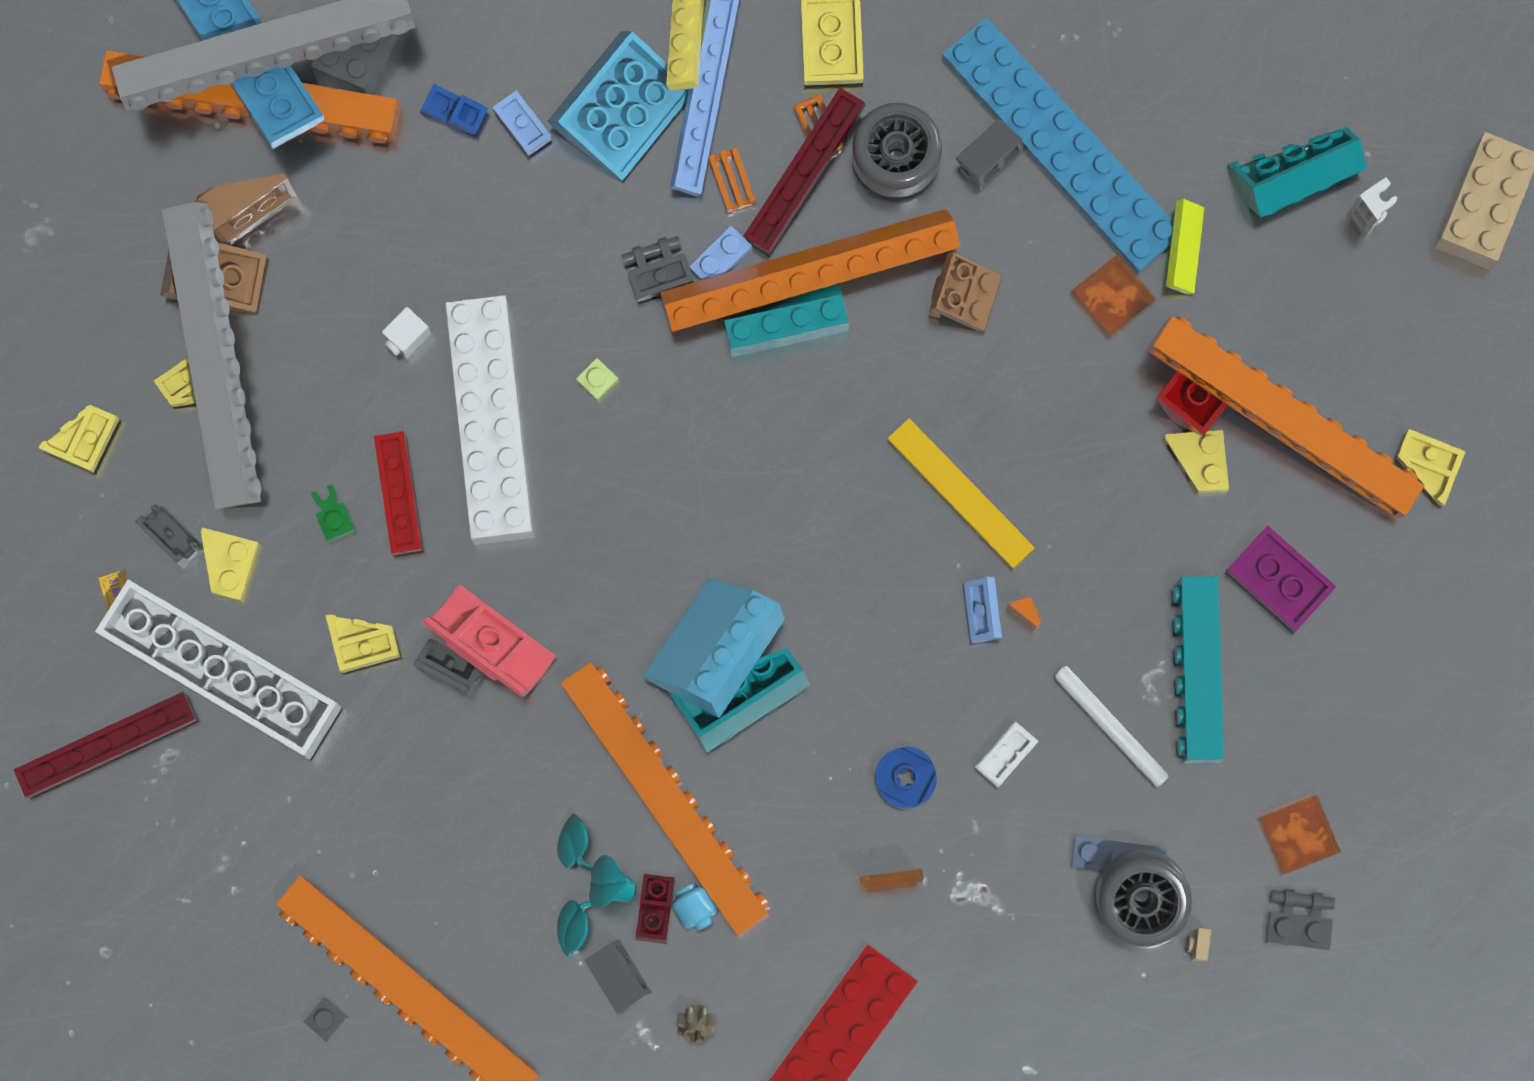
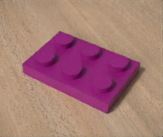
[1226,526,1337,633]

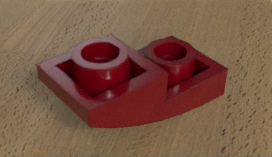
[635,874,675,944]

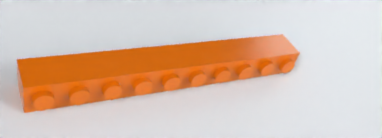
[99,50,401,143]
[660,209,961,332]
[1146,316,1425,519]
[561,662,770,938]
[275,876,541,1081]

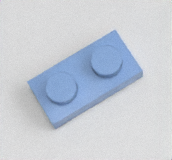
[492,90,552,156]
[689,226,752,280]
[964,577,1002,643]

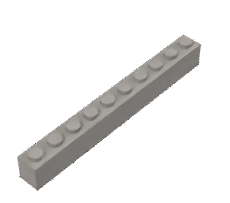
[112,0,416,111]
[162,202,262,509]

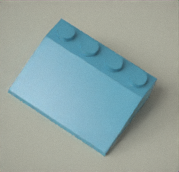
[547,31,689,181]
[643,578,785,718]

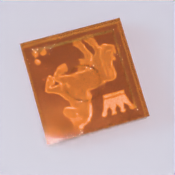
[1071,254,1156,338]
[1258,795,1341,875]
[858,869,923,893]

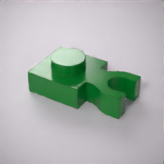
[311,484,356,543]

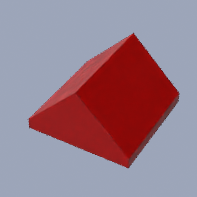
[1156,371,1227,436]

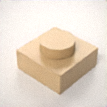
[1187,928,1211,962]

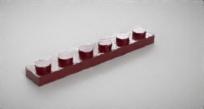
[743,87,866,254]
[13,692,197,798]

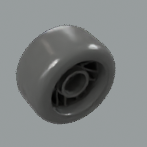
[852,103,942,198]
[1096,849,1192,948]

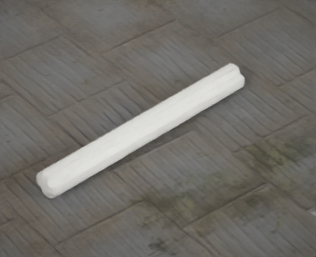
[1054,666,1169,787]

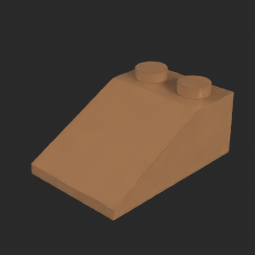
[194,174,296,245]
[160,243,267,313]

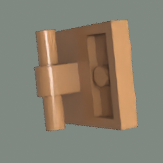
[929,252,1002,332]

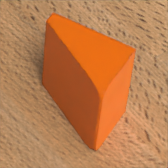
[1007,596,1041,630]

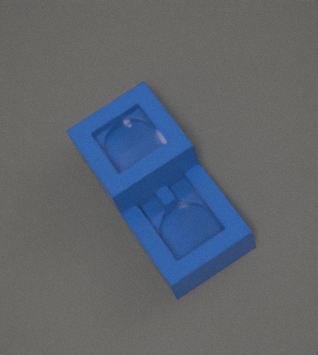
[420,84,488,135]

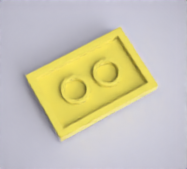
[801,0,864,85]

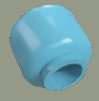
[672,883,718,932]

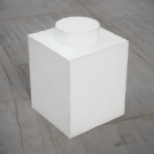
[382,307,432,359]

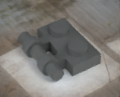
[621,236,694,302]
[1266,888,1335,951]

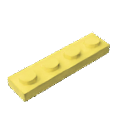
[666,0,704,91]

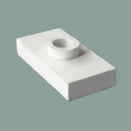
[975,721,1038,788]

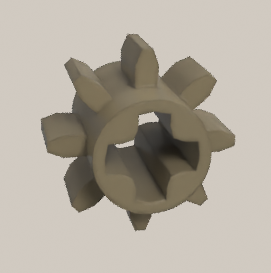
[677,1005,715,1044]

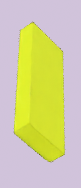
[1166,199,1205,294]

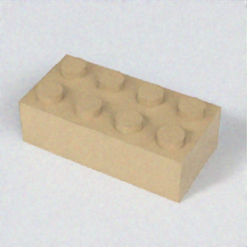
[1434,132,1534,270]

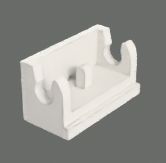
[1349,177,1397,236]

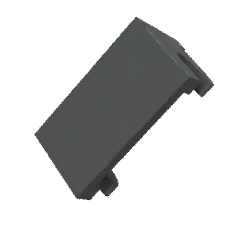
[956,118,1024,190]
[135,504,204,569]
[413,638,483,697]
[584,940,652,1014]

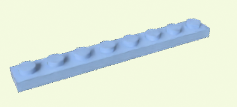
[670,0,739,196]

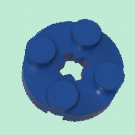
[875,746,937,809]

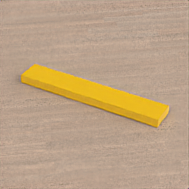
[887,418,1035,570]

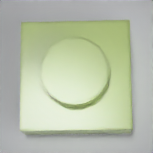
[576,358,619,402]

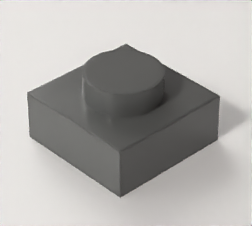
[303,998,349,1042]

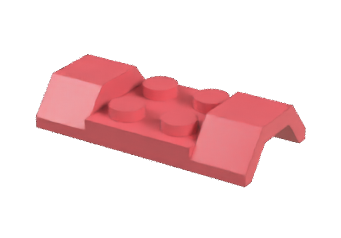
[423,584,556,697]

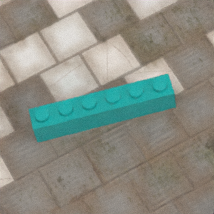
[1173,576,1224,763]

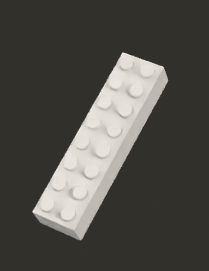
[446,295,535,545]
[95,580,342,760]

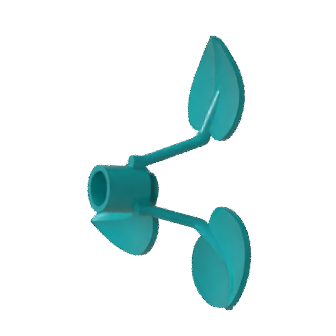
[557,814,635,957]

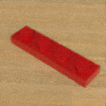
[374,431,423,556]

